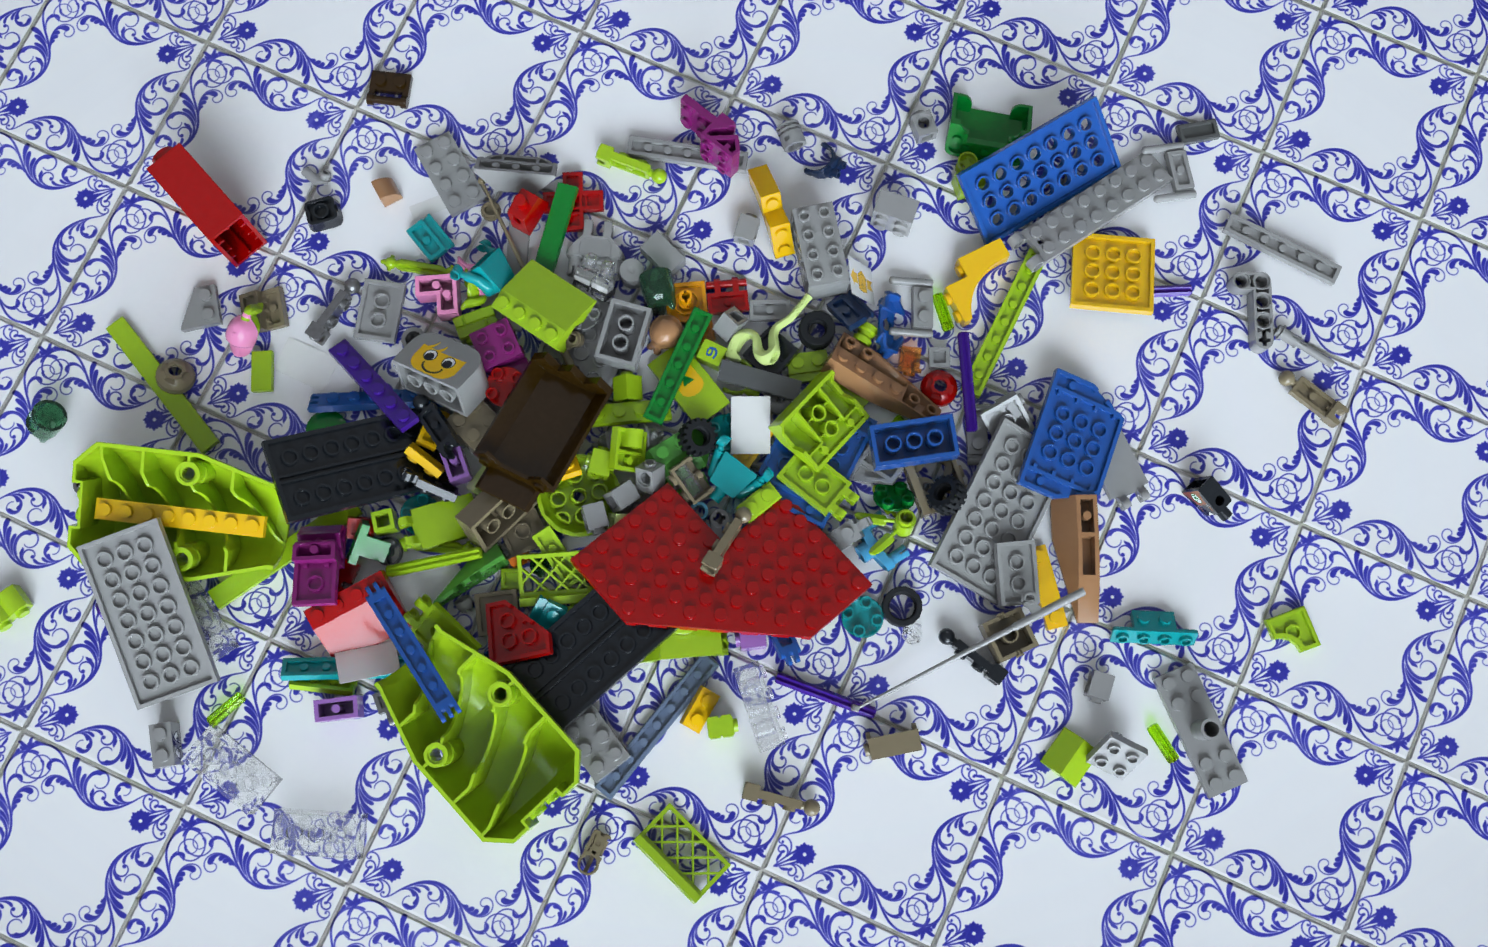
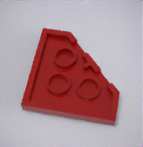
[485,600,553,666]

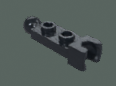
[413,394,466,459]
[938,628,1008,686]

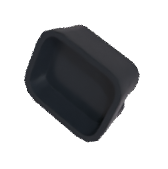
[304,196,343,232]

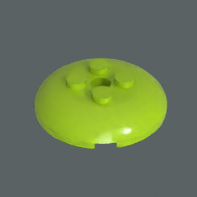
[537,454,619,537]

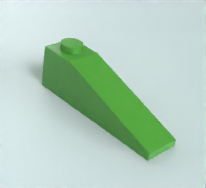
[433,542,510,606]

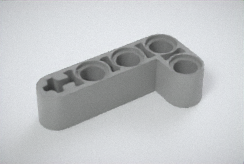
[1226,272,1274,354]

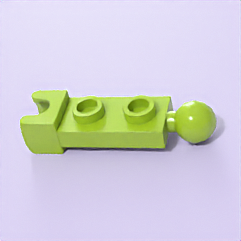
[595,143,667,184]

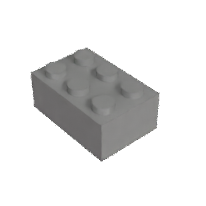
[594,298,653,373]

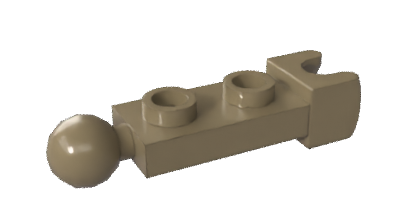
[1278,370,1349,428]
[700,507,752,577]
[742,782,820,817]

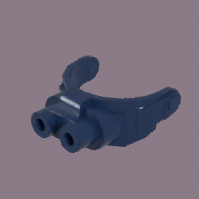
[804,142,847,179]

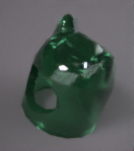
[639,267,676,309]
[26,400,67,443]

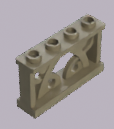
[903,459,968,519]

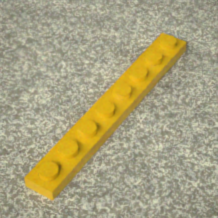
[94,497,268,538]

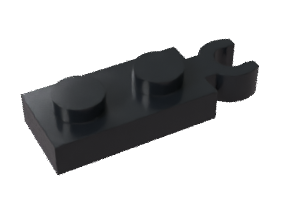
[401,467,459,502]

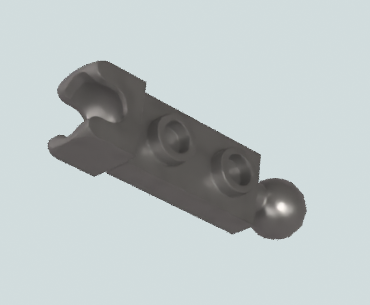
[305,278,361,346]

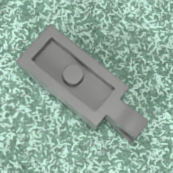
[749,300,805,322]
[826,516,873,551]

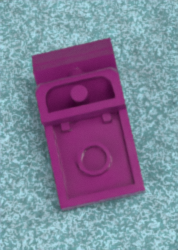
[680,94,740,178]
[469,317,529,376]
[292,525,347,607]

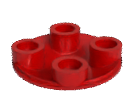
[485,366,522,407]

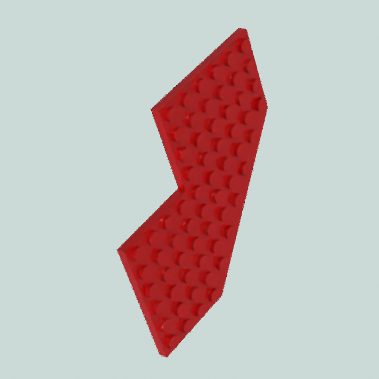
[570,483,872,640]

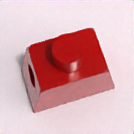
[507,188,549,236]

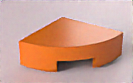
[508,552,532,568]

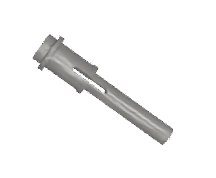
[1274,325,1335,368]

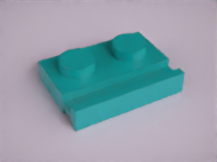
[406,214,455,263]
[528,594,568,630]

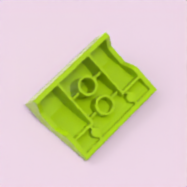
[491,259,597,353]
[768,370,870,472]

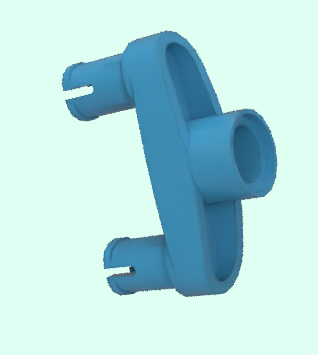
[854,510,910,572]

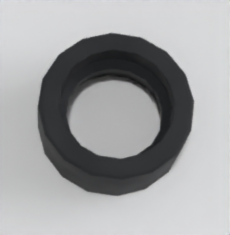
[881,586,922,627]

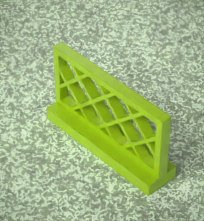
[516,550,594,607]
[632,803,731,904]

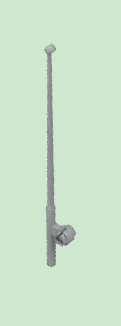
[851,587,1086,712]

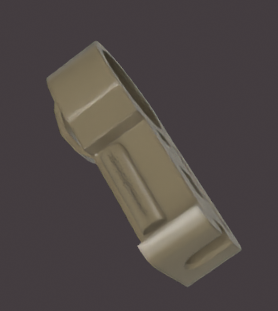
[577,829,611,876]

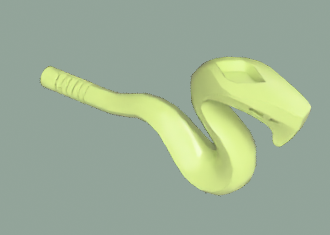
[725,293,812,366]

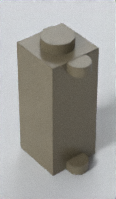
[863,723,922,760]

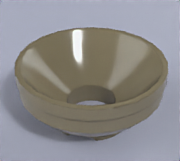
[155,358,195,394]

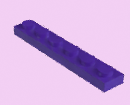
[328,339,419,433]

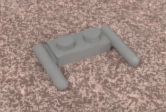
[1141,142,1197,203]
[889,276,933,338]
[964,404,993,465]

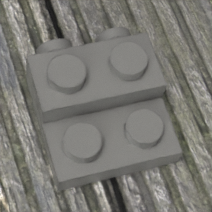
[979,391,1035,437]

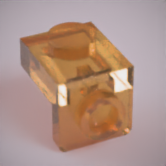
[897,346,922,377]

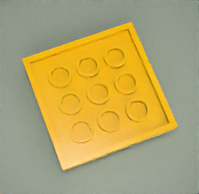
[1069,233,1155,315]

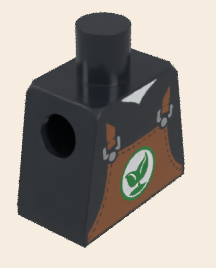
[1182,476,1233,521]

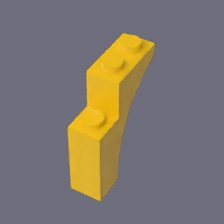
[748,164,795,259]
[943,238,1010,328]

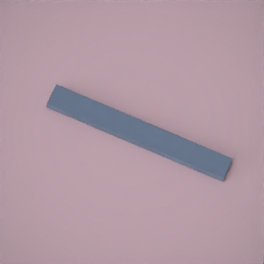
[594,656,720,800]

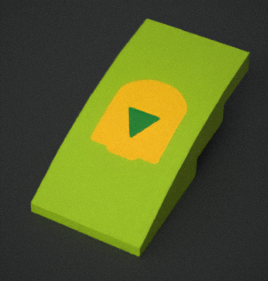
[647,347,730,421]

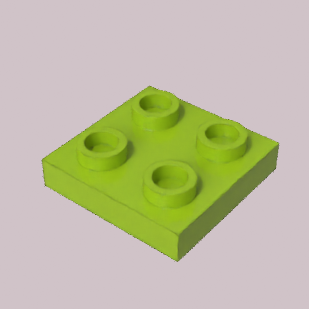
[608,426,647,473]

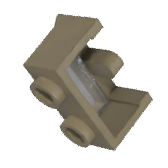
[667,456,714,505]

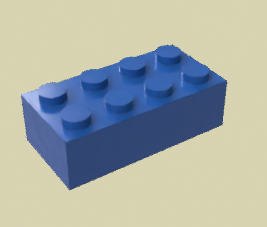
[867,413,960,471]

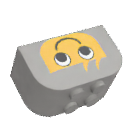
[393,332,489,417]

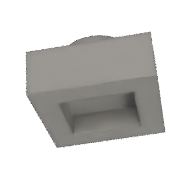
[928,347,950,369]

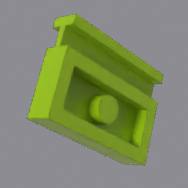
[787,349,828,384]

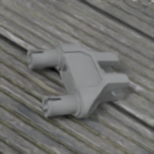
[566,219,625,281]

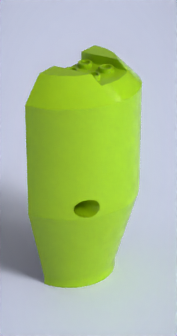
[67,442,290,582]
[374,624,582,843]

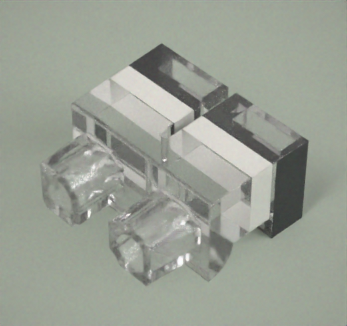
[572,252,619,302]

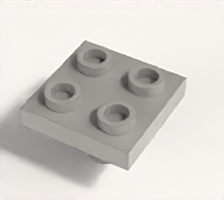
[1086,731,1148,780]

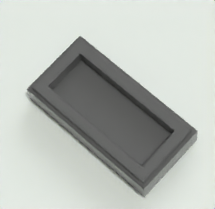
[1175,118,1220,145]

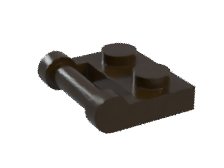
[366,70,413,109]

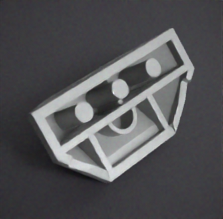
[474,154,558,194]

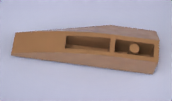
[820,332,942,419]
[1050,494,1100,623]

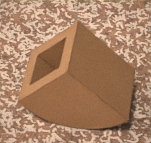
[371,177,403,207]

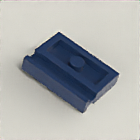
[826,289,874,332]

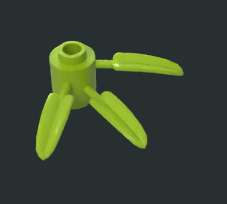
[854,485,916,556]

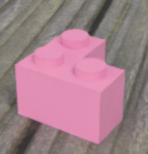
[415,274,462,321]

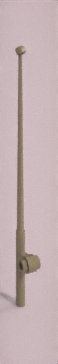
[478,177,585,366]

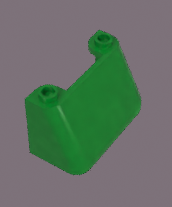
[945,92,1033,166]

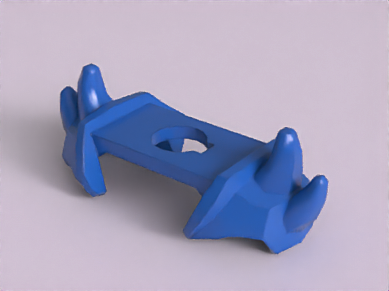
[875,291,905,359]

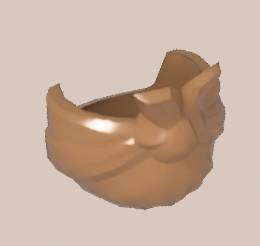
[647,314,683,355]

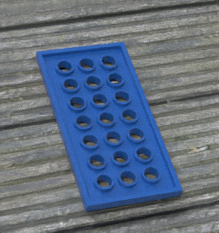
[956,95,1121,245]

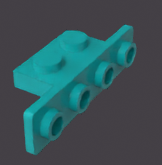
[1109,610,1198,646]

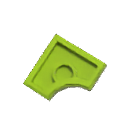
[1263,606,1321,653]

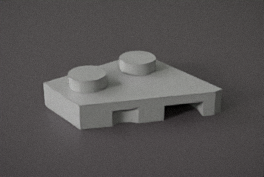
[181,284,223,333]
[849,446,904,486]

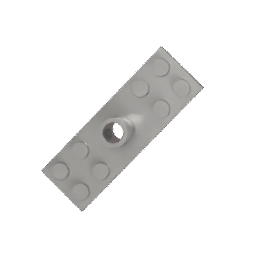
[1152,662,1248,799]

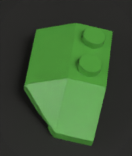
[645,429,710,487]

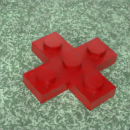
[543,172,604,232]

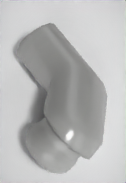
[301,167,332,185]
[771,399,791,415]

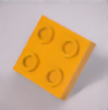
[664,280,708,324]

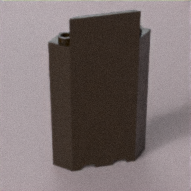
[473,352,613,513]

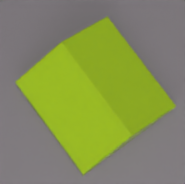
[1040,727,1094,788]

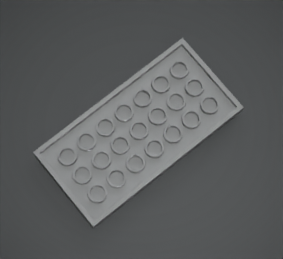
[928,418,1052,605]
[76,517,221,710]

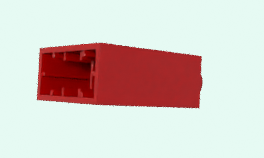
[146,142,267,268]

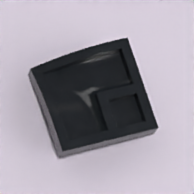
[742,326,800,375]

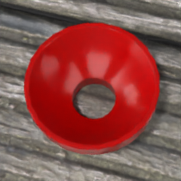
[920,370,957,407]

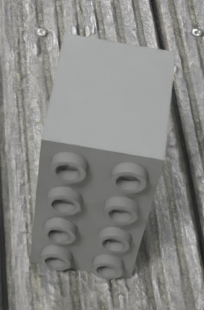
[790,201,850,301]

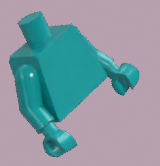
[450,239,515,297]
[708,434,774,504]

